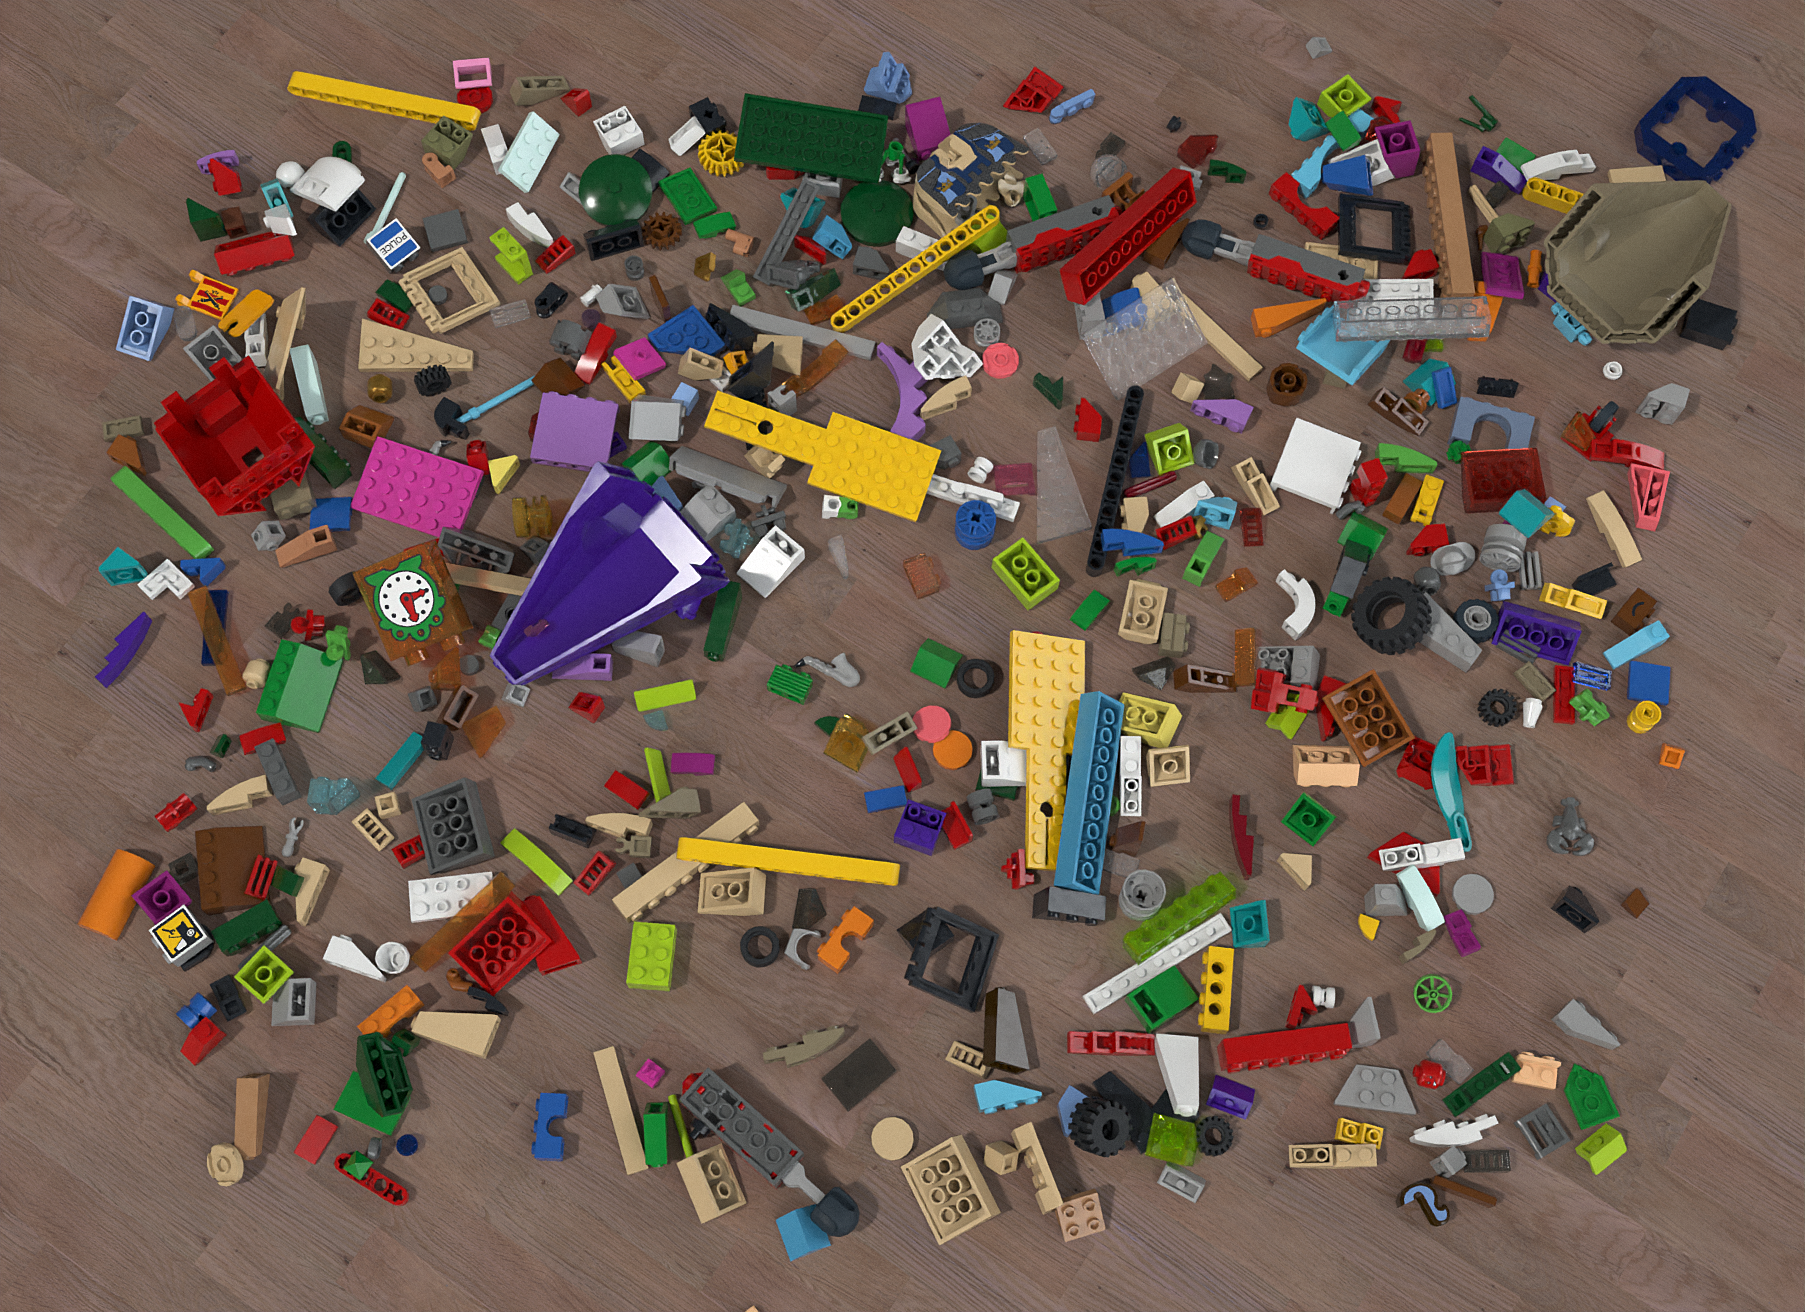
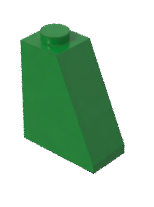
[643,1102,669,1167]

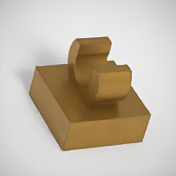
[1181,515,1208,539]

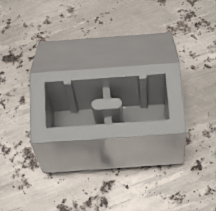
[1635,383,1690,425]
[271,978,317,1026]

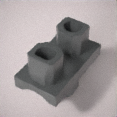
[751,505,786,539]

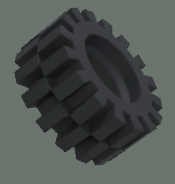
[414,365,452,397]
[1477,688,1517,727]
[1193,1116,1234,1157]

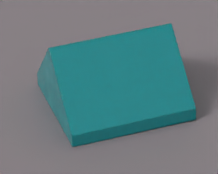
[1403,358,1456,407]
[1499,489,1555,539]
[99,547,149,586]
[1230,900,1270,948]

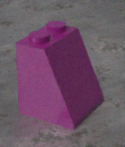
[905,96,950,161]
[1374,120,1420,178]

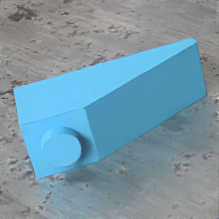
[1603,620,1670,670]

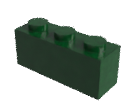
[211,899,283,957]

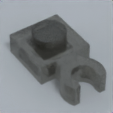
[1095,132,1126,165]
[265,603,300,639]

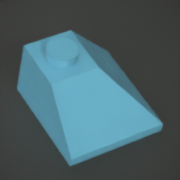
[1193,497,1237,530]

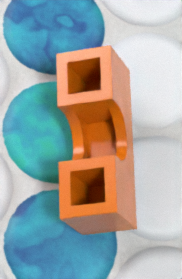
[817,906,874,974]
[357,985,424,1038]

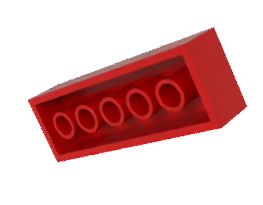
[1217,1023,1353,1074]

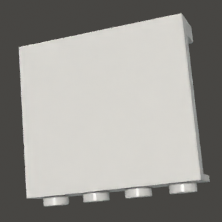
[1269,418,1361,514]

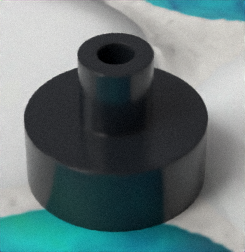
[689,1118,711,1140]

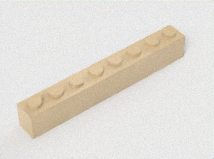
[612,802,760,923]

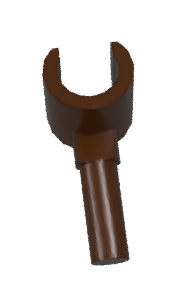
[1475,225,1488,251]

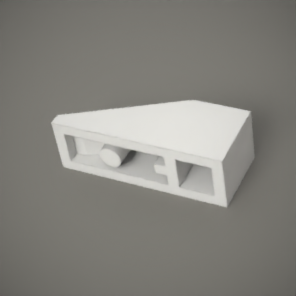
[481,124,508,175]
[263,204,297,236]
[1153,481,1215,527]
[323,935,387,982]

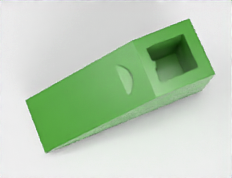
[1182,531,1224,587]

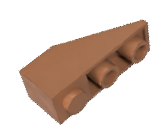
[275,525,337,568]

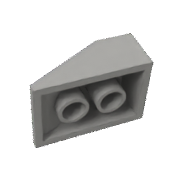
[183,325,242,382]
[680,485,737,542]

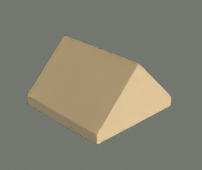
[1145,745,1190,787]

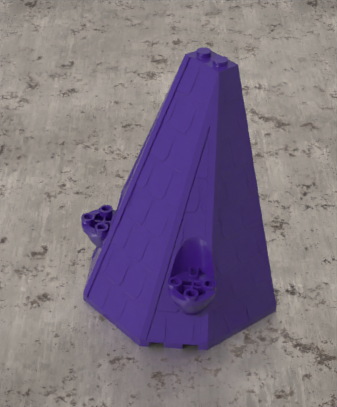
[489,461,730,686]

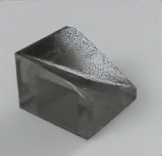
[1485,181,1510,209]

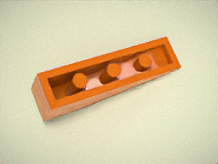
[1251,298,1326,338]

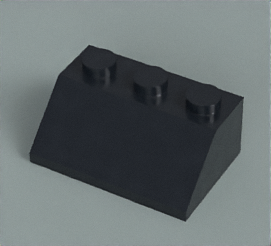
[306,189,376,247]
[583,219,644,261]

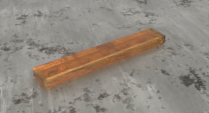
[187,586,247,696]
[410,871,516,972]

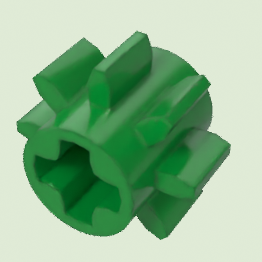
[1446,441,1472,464]

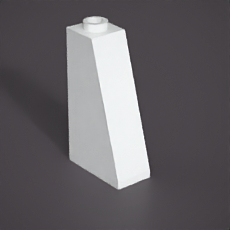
[1154,1033,1199,1117]

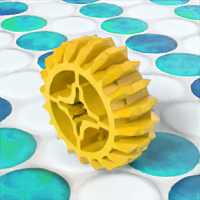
[698,130,744,177]

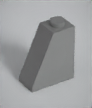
[611,631,665,668]
[1364,884,1407,916]

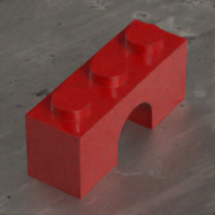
[1349,458,1388,507]

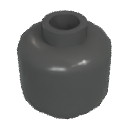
[1414,566,1441,596]

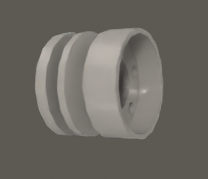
[1479,524,1527,572]
[1118,869,1166,921]

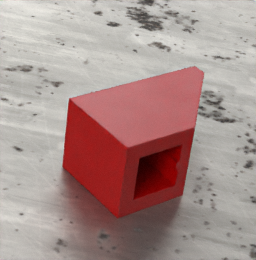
[208,158,243,196]
[1073,398,1102,442]
[466,440,490,475]
[1406,523,1449,557]

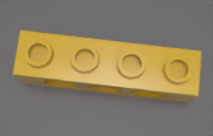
[1198,946,1234,1034]

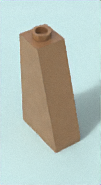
[234,1073,270,1160]

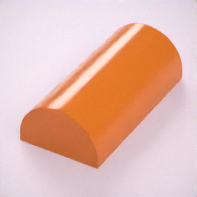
[77,849,155,941]

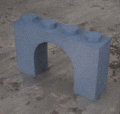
[1447,397,1535,464]

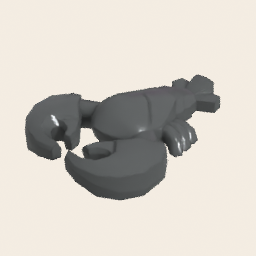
[1546,797,1594,856]

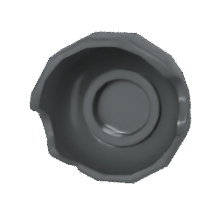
[1193,439,1219,469]

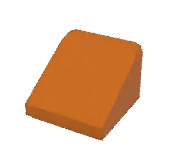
[1659,743,1685,769]

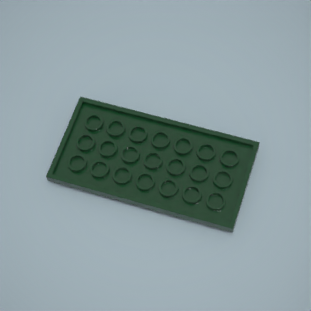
[734,93,888,184]

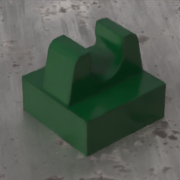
[391,1028,421,1057]

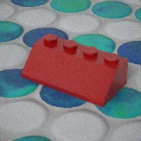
[214,231,295,276]

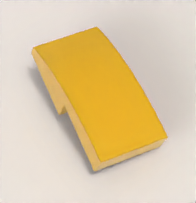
[1334,1118,1383,1150]

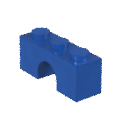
[531,1093,569,1161]

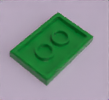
[658,167,717,225]
[333,1071,411,1136]

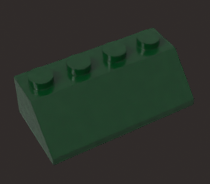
[295,417,352,489]

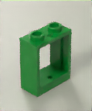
[1023,173,1057,222]

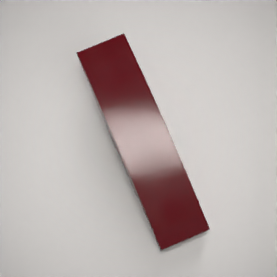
[1229,794,1254,880]

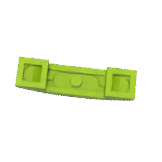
[500,828,573,896]

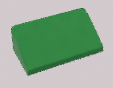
[1325,111,1361,152]
[1496,137,1536,175]

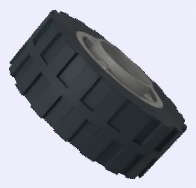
[1453,599,1499,644]

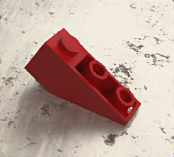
[1316,675,1346,742]

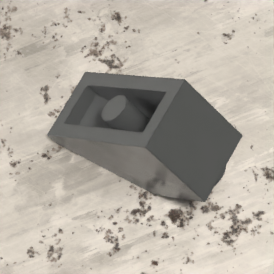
[853,246,890,281]
[929,435,962,469]
[519,535,550,567]

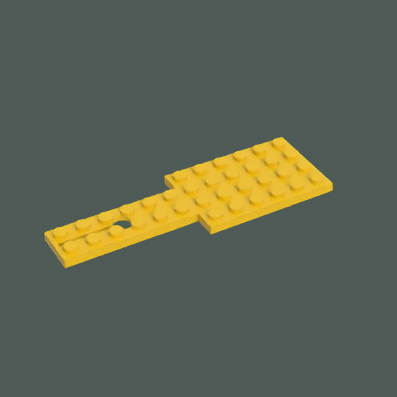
[704,390,941,522]
[1008,630,1085,872]

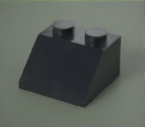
[896,910,954,957]

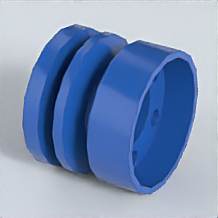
[954,500,996,550]

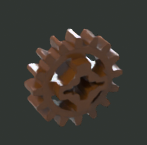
[642,212,682,251]

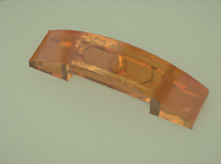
[780,339,848,398]

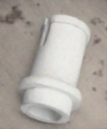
[580,284,602,307]

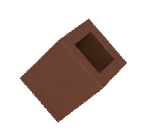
[221,206,248,239]

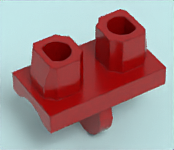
[291,609,325,641]
[154,793,198,832]
[1001,849,1034,890]

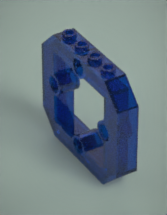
[1634,76,1757,185]

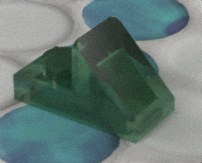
[1033,372,1063,410]

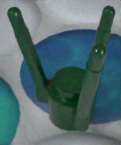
[1459,95,1498,133]

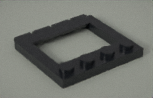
[1338,193,1411,263]
[904,906,999,1013]

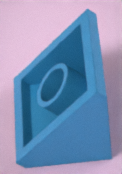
[776,1204,831,1261]

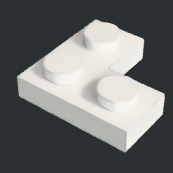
[137,559,195,600]

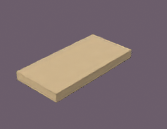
[1304,242,1378,279]

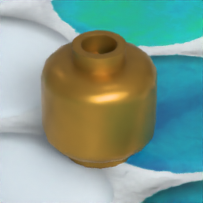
[367,374,393,403]

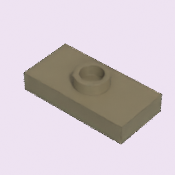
[102,415,144,442]
[1513,661,1556,702]

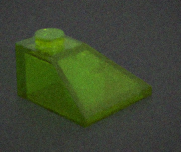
[1145,1113,1198,1167]

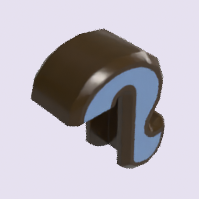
[1396,1182,1450,1227]

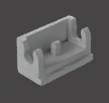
[768,385,797,416]

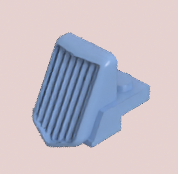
[864,52,912,104]

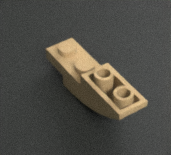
[1289,1144,1377,1169]

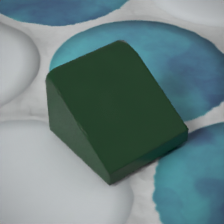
[210,734,232,758]

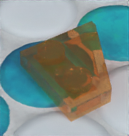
[462,705,506,759]

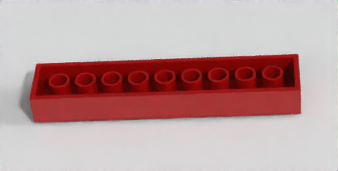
[1059,168,1197,305]

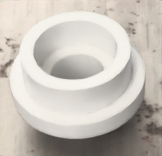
[1603,362,1622,380]

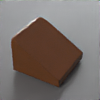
[1620,888,1649,919]

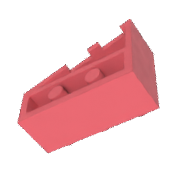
[1627,463,1670,531]

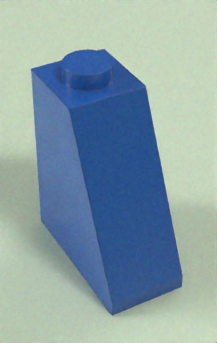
[1321,155,1373,196]

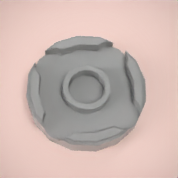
[1452,874,1494,915]

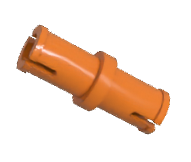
[1527,250,1542,288]

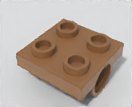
[1055,1188,1106,1242]

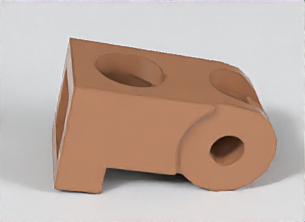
[422,153,456,188]

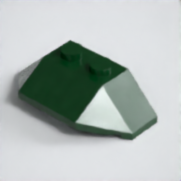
[356,1032,413,1117]

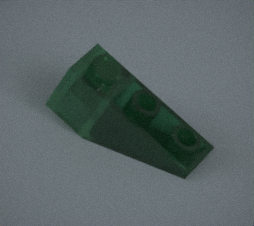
[785,268,841,312]

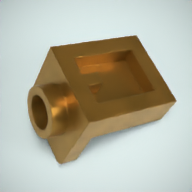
[694,252,716,282]

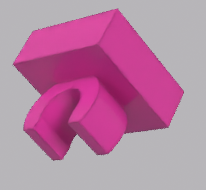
[635,1058,665,1089]

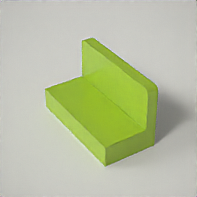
[1265,693,1309,739]
[1575,1123,1627,1175]

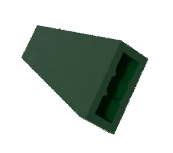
[703,581,742,662]

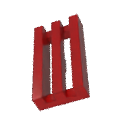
[244,854,278,900]

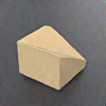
[375,791,402,819]

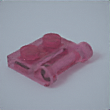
[993,463,1035,496]

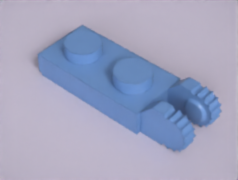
[1049,89,1095,124]

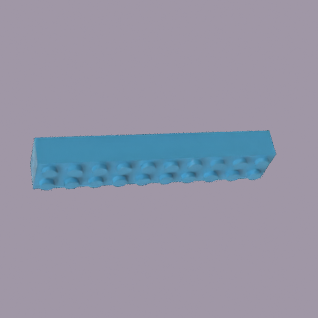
[1054,691,1125,895]

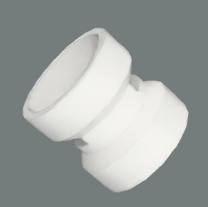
[968,457,993,483]
[1310,986,1335,1008]

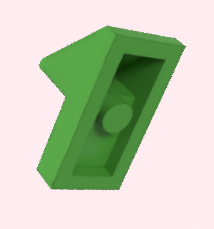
[721,269,756,307]

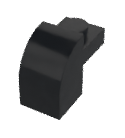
[434,397,470,440]

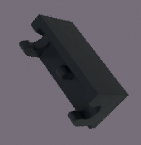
[549,814,597,848]

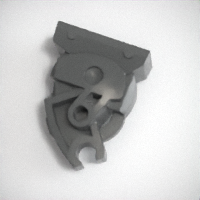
[766,260,820,290]

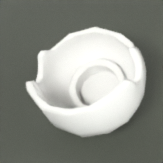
[276,161,306,188]
[375,942,410,974]

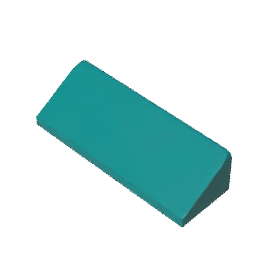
[375,732,424,790]

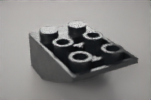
[728,341,774,401]

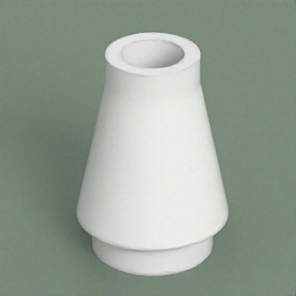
[1523,698,1543,728]

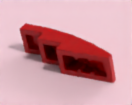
[1067,1031,1155,1056]

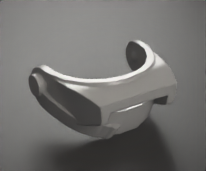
[784,929,821,970]

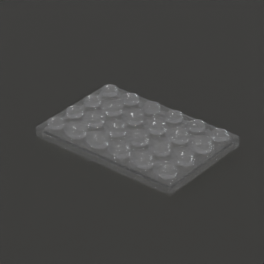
[1081,278,1208,400]

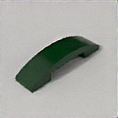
[1442,1052,1521,1117]

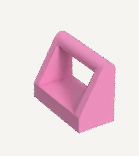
[453,58,492,89]

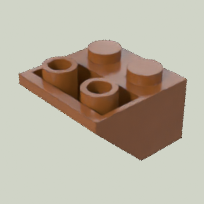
[339,405,394,448]

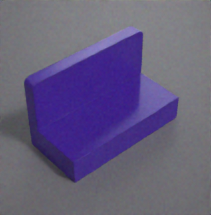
[1206,1075,1255,1120]

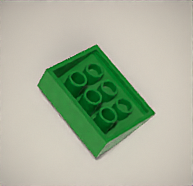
[256,639,344,733]

